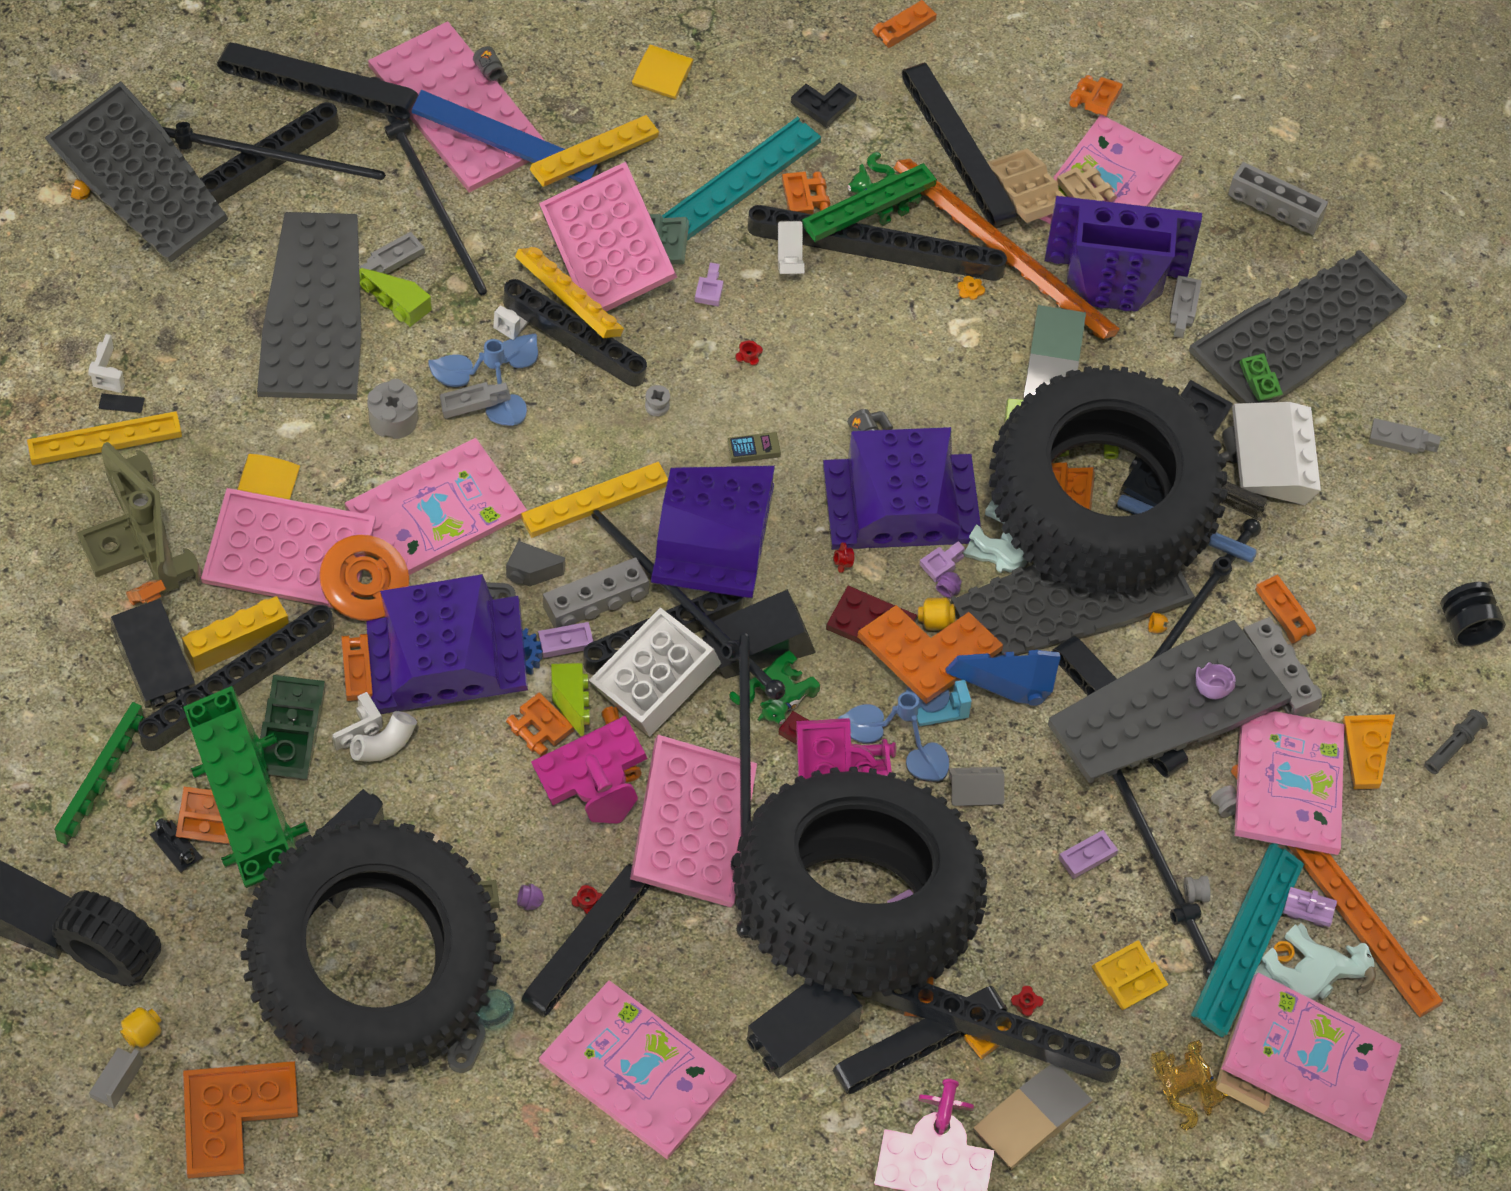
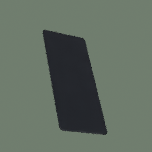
[98,393,145,413]

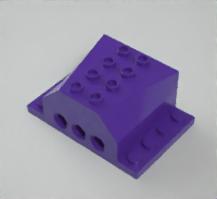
[1044,196,1202,312]
[823,427,981,550]
[651,465,775,598]
[366,574,528,714]

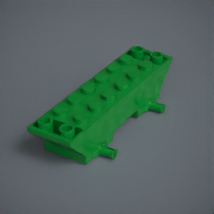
[183,686,310,888]

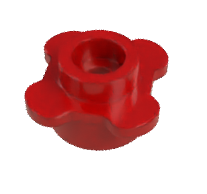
[735,340,763,365]
[833,543,855,573]
[572,885,602,914]
[1011,986,1044,1016]

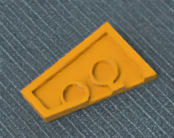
[1343,714,1395,789]

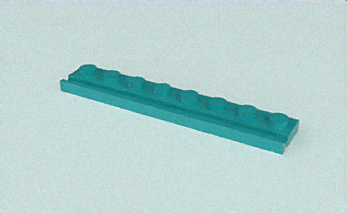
[662,116,821,241]
[1191,843,1304,1037]

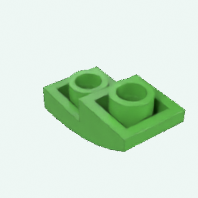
[1239,353,1283,402]

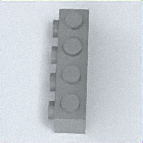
[1228,162,1328,235]
[543,557,649,628]
[1243,617,1322,716]

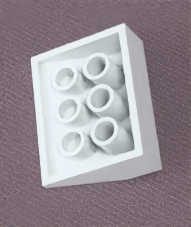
[1232,402,1321,505]
[589,608,721,737]

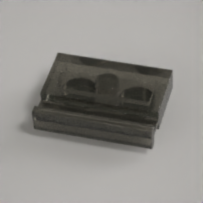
[1221,481,1268,521]

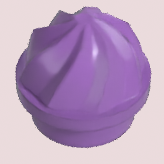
[936,572,962,598]
[517,884,544,911]

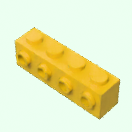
[182,596,289,673]

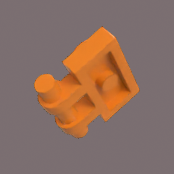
[1069,75,1123,116]
[782,171,831,215]
[506,692,574,756]

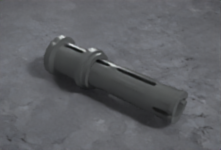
[1425,709,1488,774]

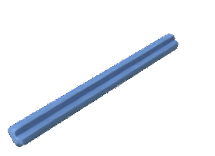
[1117,494,1257,563]

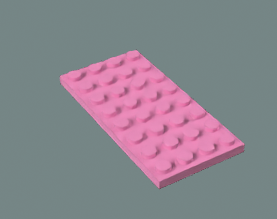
[368,21,545,193]

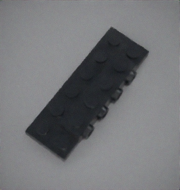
[1121,380,1233,507]

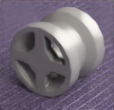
[645,385,670,417]
[1211,785,1236,818]
[1184,876,1210,903]

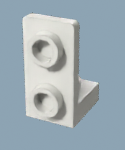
[778,221,804,274]
[493,305,537,340]
[88,334,125,393]
[332,692,383,750]

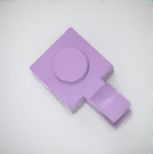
[695,263,723,306]
[920,541,965,582]

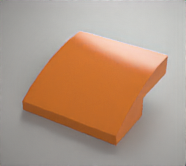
[1051,462,1095,510]
[176,786,230,845]

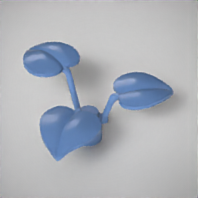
[428,333,538,426]
[838,687,950,781]

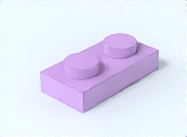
[538,622,593,658]
[1058,830,1118,879]

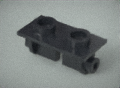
[149,818,202,873]

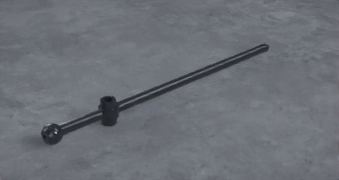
[371,77,487,295]
[162,122,386,180]
[591,510,786,700]
[1150,518,1261,660]
[731,633,751,938]
[1112,769,1216,979]

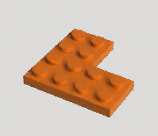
[857,605,1003,704]
[183,1061,298,1179]

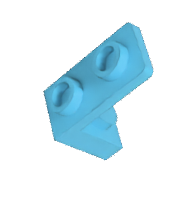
[917,680,972,726]

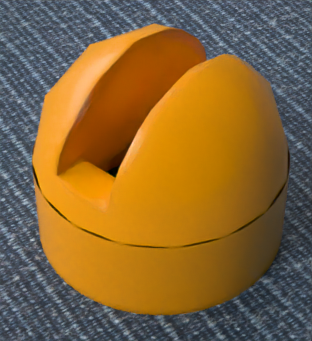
[71,179,90,200]
[1148,612,1169,634]
[1273,941,1295,964]

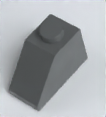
[506,541,565,586]

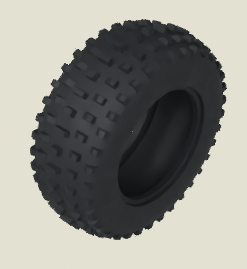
[989,365,1227,594]
[733,767,987,998]
[240,818,501,1077]

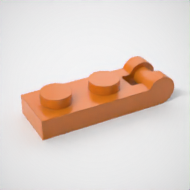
[872,0,937,48]
[1255,574,1316,643]
[126,580,166,606]
[341,634,373,701]

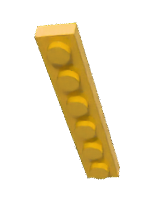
[530,115,659,187]
[515,247,624,338]
[27,411,182,465]
[521,461,668,538]

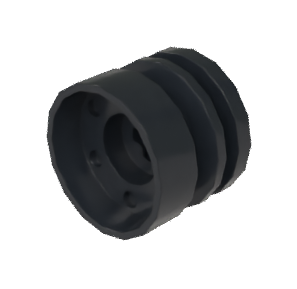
[1440,582,1506,647]

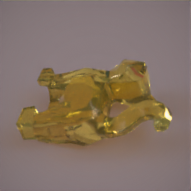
[1150,1040,1228,1130]

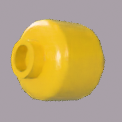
[918,597,955,631]
[120,1007,162,1048]

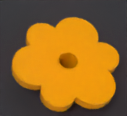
[957,276,985,300]

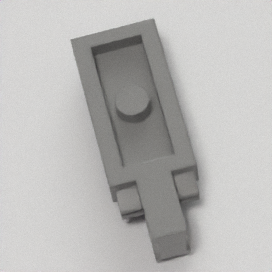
[360,232,425,274]
[1170,276,1202,338]
[440,382,511,419]
[1369,418,1441,454]

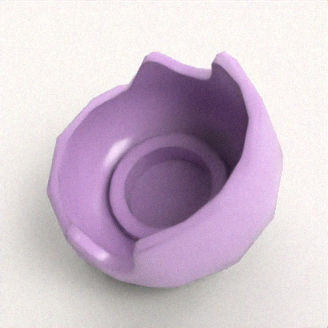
[1196,662,1236,700]

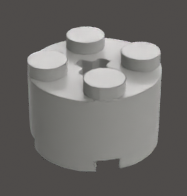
[367,379,418,439]

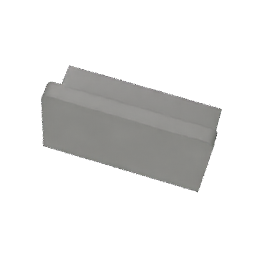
[949,766,1004,806]
[89,1048,143,1109]

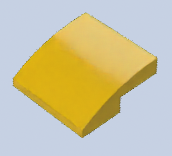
[632,44,694,99]
[237,454,300,500]
[1092,940,1168,1011]

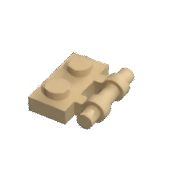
[1057,163,1117,202]

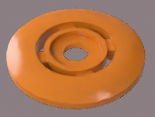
[319,535,409,621]

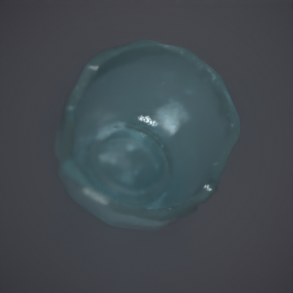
[476,989,515,1030]

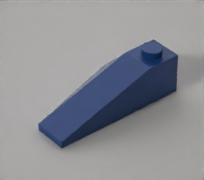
[945,650,1060,706]

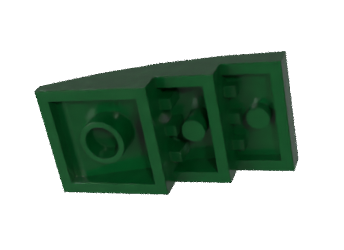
[260,675,326,780]

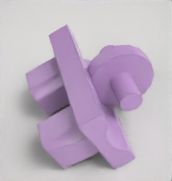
[1283,887,1337,927]

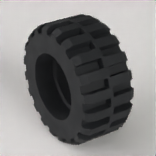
[52,890,161,987]

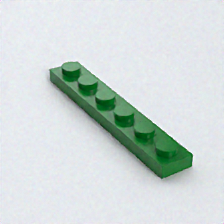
[802,163,937,242]
[54,702,145,845]

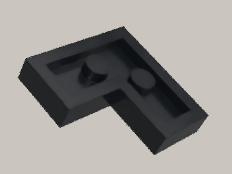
[790,82,857,128]

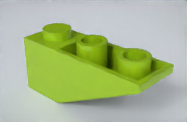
[359,268,432,327]
[551,663,590,736]

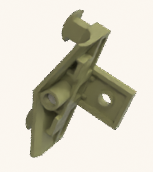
[76,442,201,594]

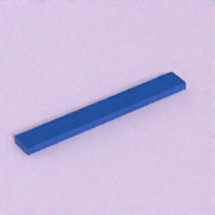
[411,90,597,183]

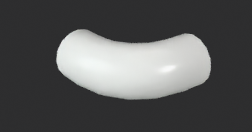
[350,711,417,762]

